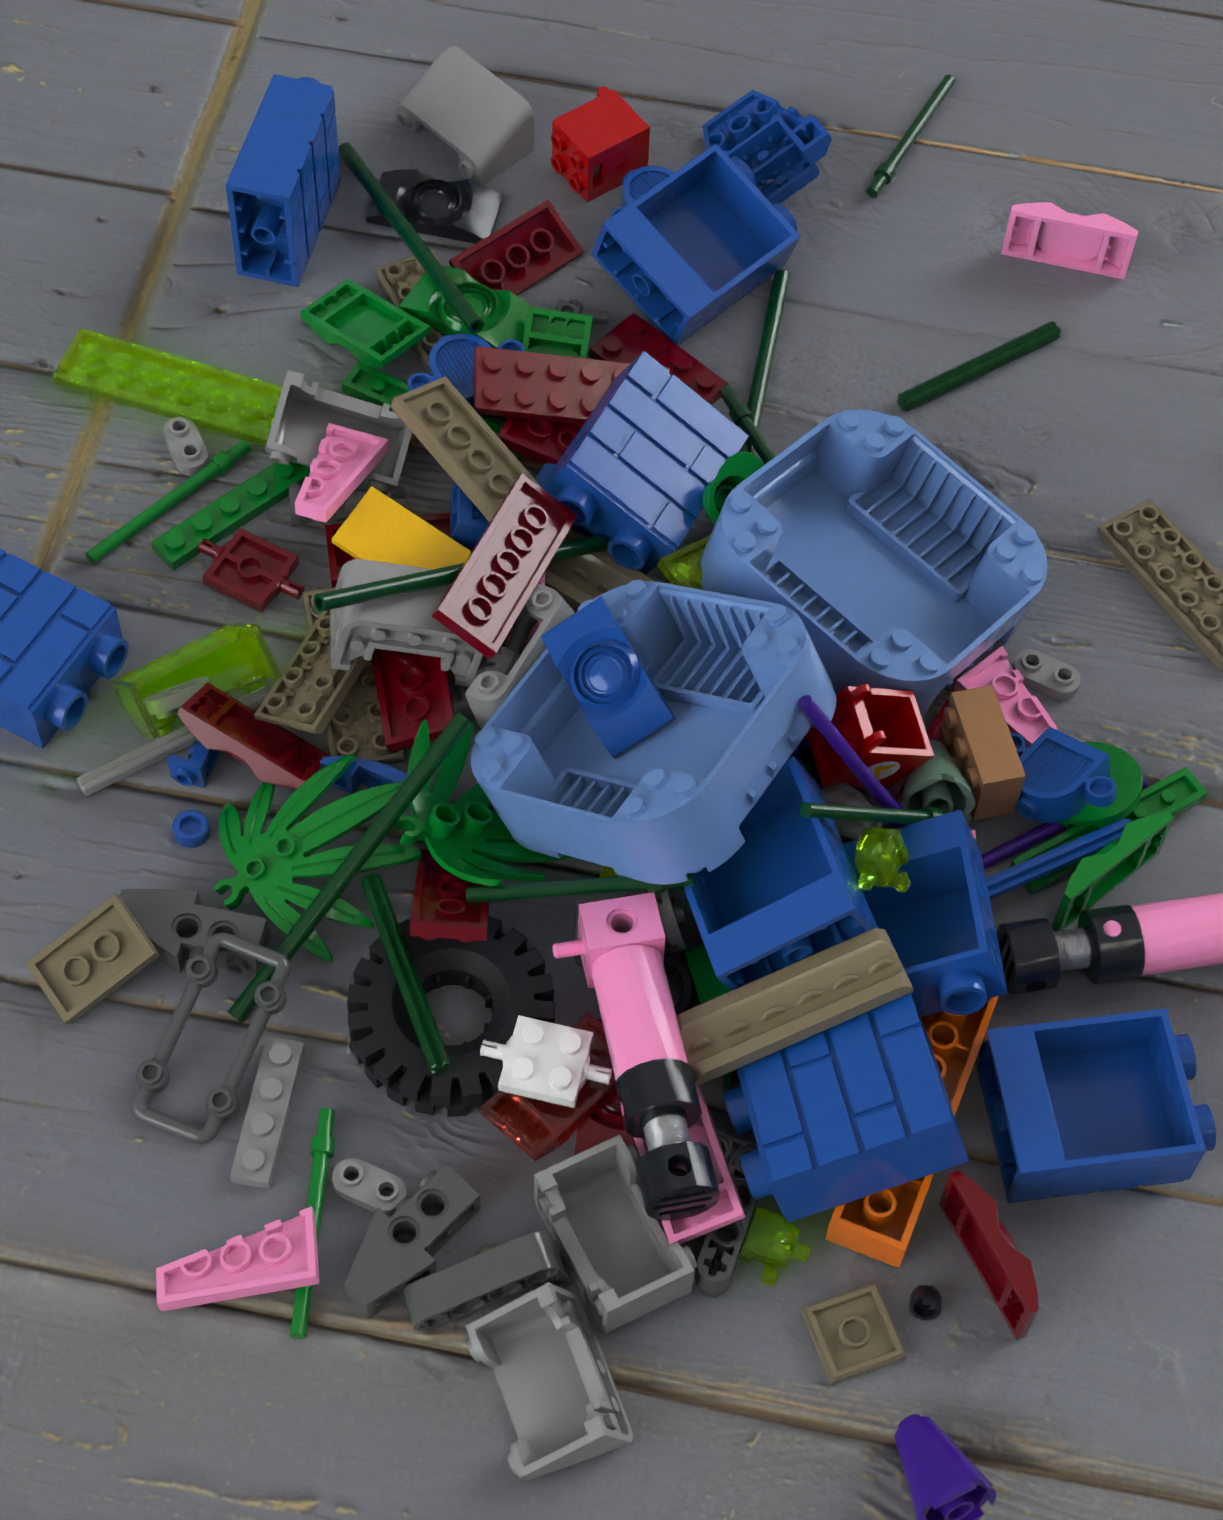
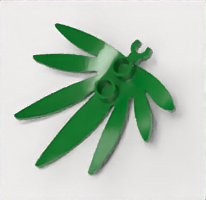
[393,719,574,886]
[213,754,424,963]

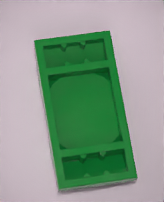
[398,265,532,349]
[299,279,432,368]
[522,306,593,358]
[1052,811,1174,932]

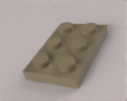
[25,894,160,1025]

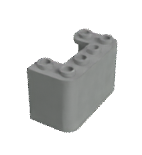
[330,559,483,687]
[534,1135,697,1335]

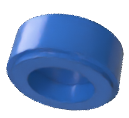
[172,810,210,848]

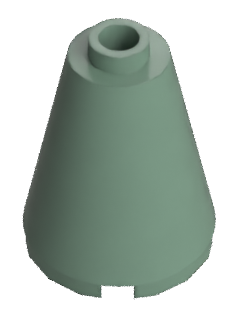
[901,740,975,823]

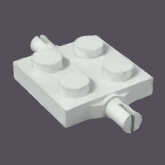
[480,1015,613,1108]

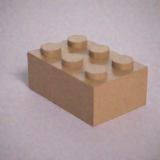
[939,685,1026,821]

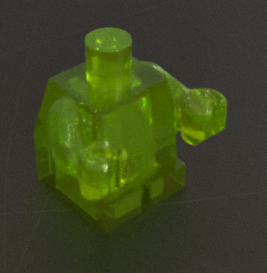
[854,827,911,892]
[739,1207,811,1287]

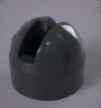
[909,1285,942,1320]

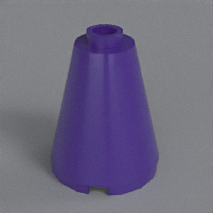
[895,1414,996,1520]

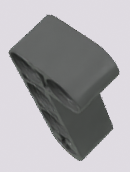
[695,1132,759,1297]
[403,1231,570,1331]

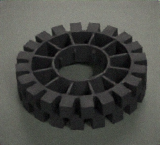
[347,916,555,1117]

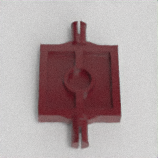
[198,528,305,612]

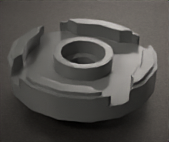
[655,888,688,953]

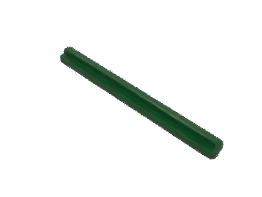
[897,321,1061,412]
[361,873,450,1074]

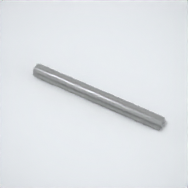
[77,686,270,796]

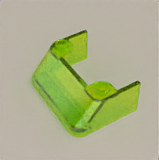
[111,623,282,740]

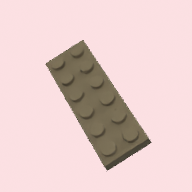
[390,376,541,522]

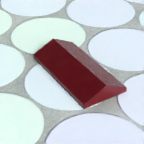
[449,199,584,295]

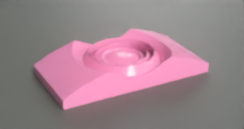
[1001,202,1138,280]
[634,1081,746,1244]

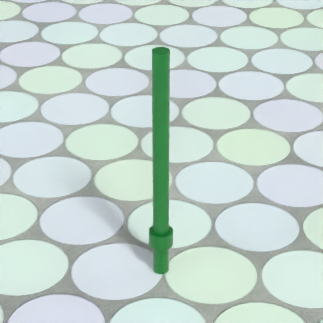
[85,439,252,564]
[290,1108,335,1339]

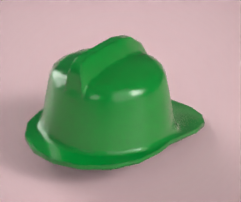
[702,451,764,524]

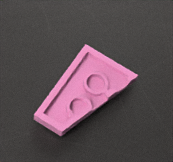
[954,646,1058,748]

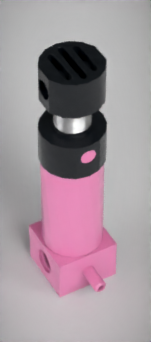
[552,893,721,1221]
[997,893,1223,994]

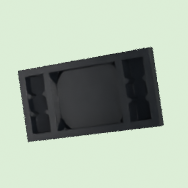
[366,169,503,244]

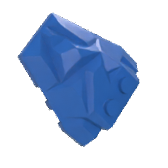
[702,90,832,204]

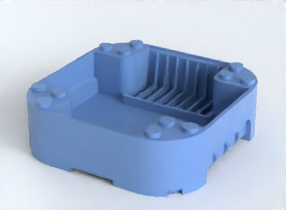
[699,410,1048,718]
[471,579,836,885]

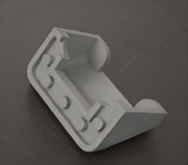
[395,46,534,185]
[265,370,412,494]
[465,583,575,731]
[466,1282,633,1481]

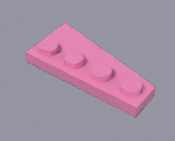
[295,423,389,523]
[156,1206,320,1312]

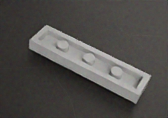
[230,1036,305,1189]

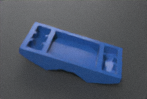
[541,596,676,758]

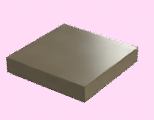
[801,1282,907,1386]

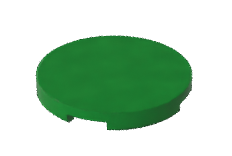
[1056,742,1143,828]

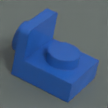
[167,741,221,788]

